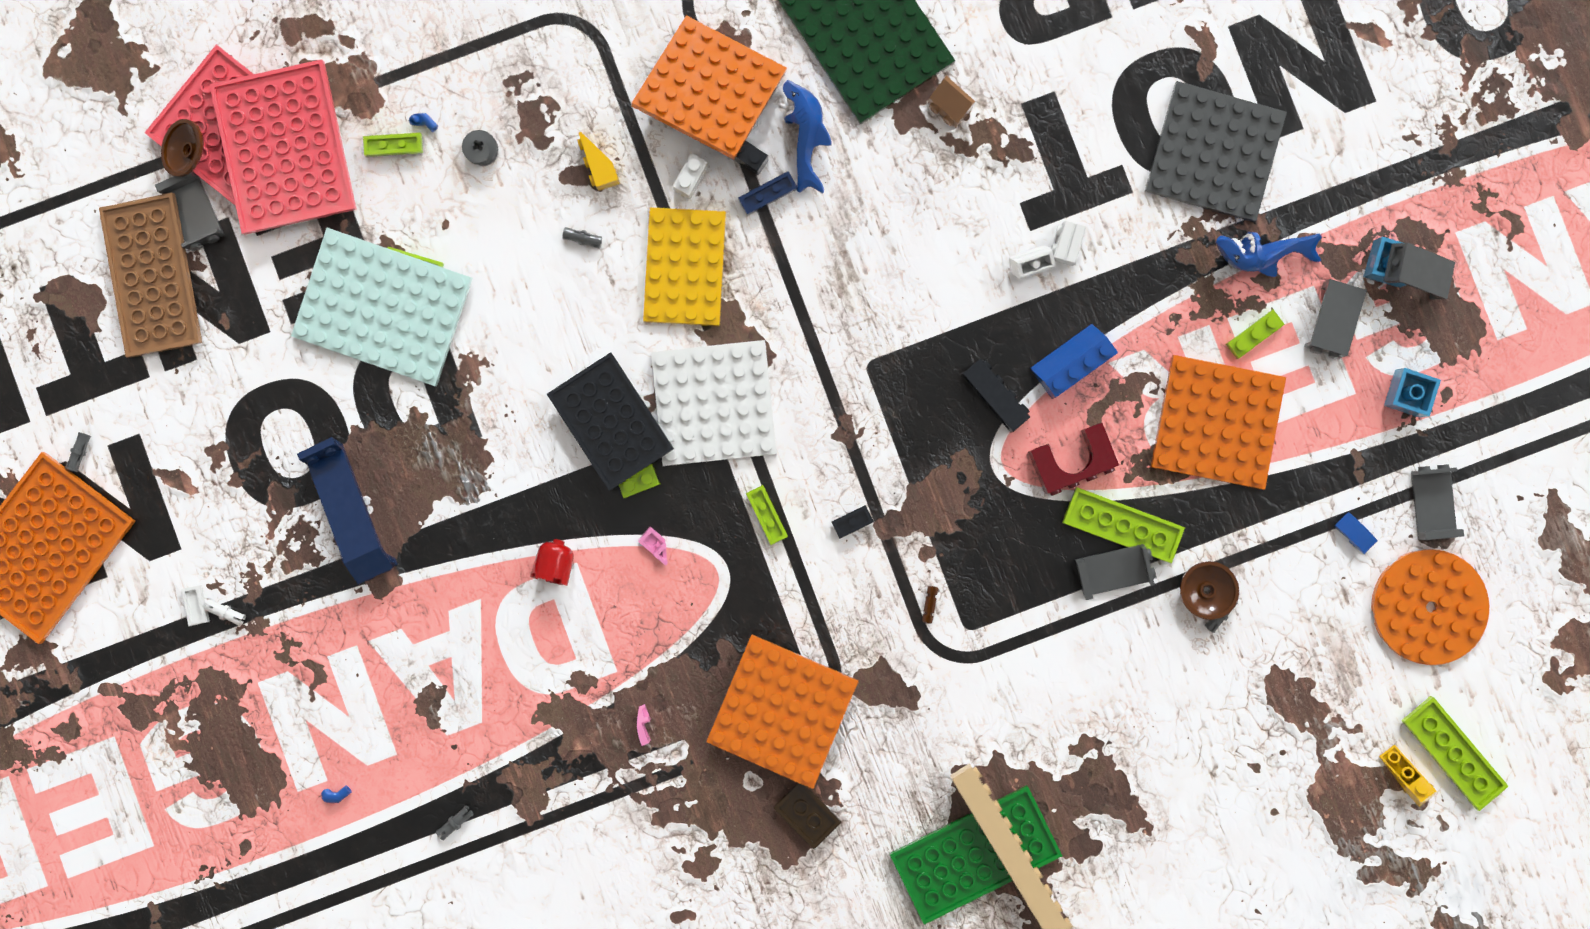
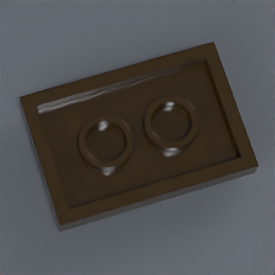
[774,783,842,849]

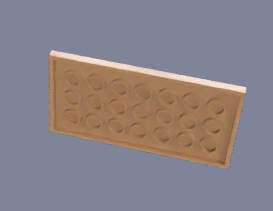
[99,193,203,358]

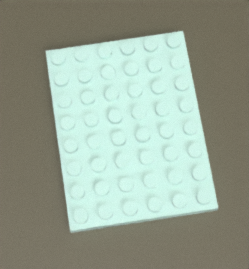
[291,228,473,386]

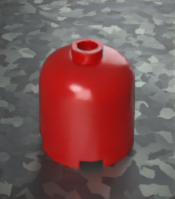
[530,539,574,586]

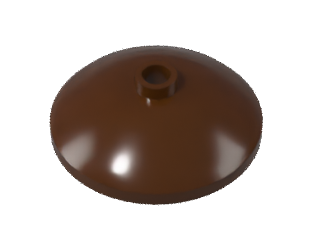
[161,119,204,177]
[1180,561,1239,620]

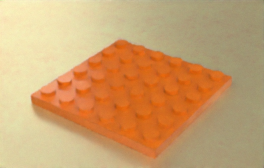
[631,15,787,160]
[1150,355,1287,490]
[706,634,859,789]

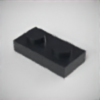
[831,505,874,539]

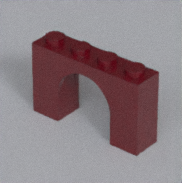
[1028,423,1119,496]

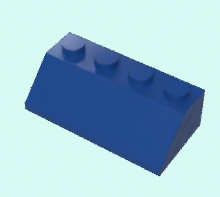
[1030,324,1118,399]

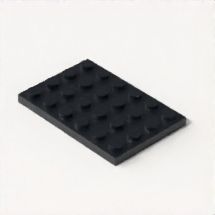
[547,352,674,491]

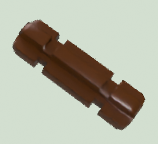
[922,586,938,624]

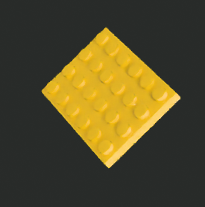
[643,207,726,326]

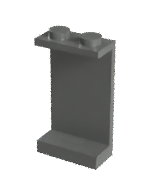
[155,171,225,251]
[1384,242,1456,300]
[1304,279,1367,360]
[1411,464,1465,540]
[1075,544,1157,600]

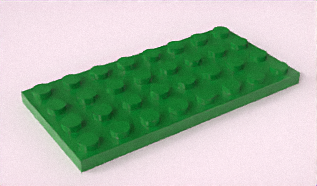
[889,785,1062,925]

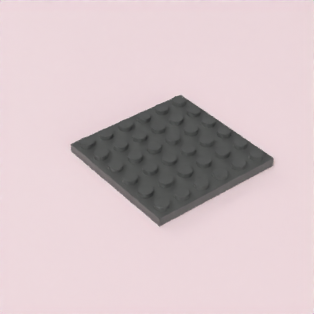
[1144,81,1287,222]

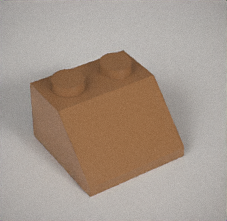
[928,76,975,128]

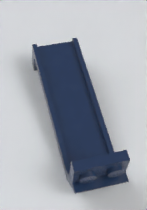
[297,437,398,584]

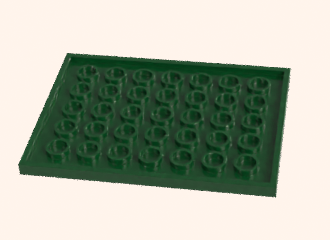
[777,0,956,125]

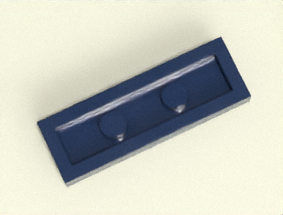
[738,171,798,216]

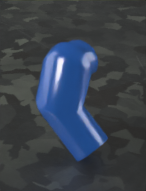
[409,113,439,132]
[321,785,352,803]

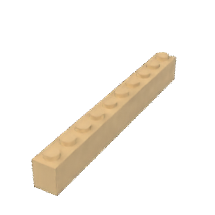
[950,763,1074,929]

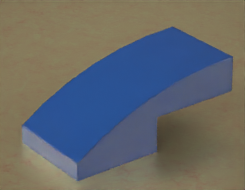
[1335,512,1378,554]

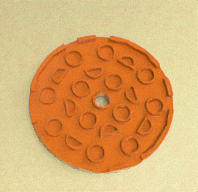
[1371,549,1490,665]

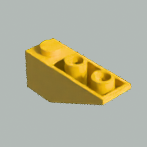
[577,132,620,191]
[1379,745,1437,807]

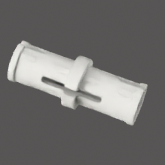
[204,599,246,626]

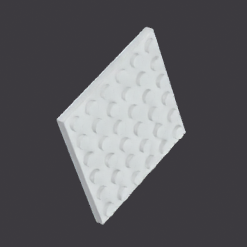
[651,340,777,466]

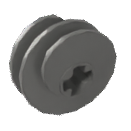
[462,130,498,166]

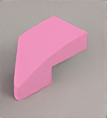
[638,527,668,566]
[637,704,651,746]

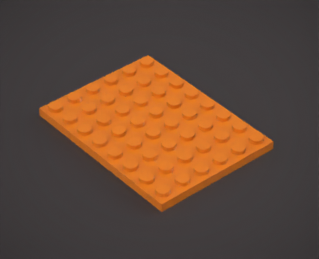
[0,452,135,644]

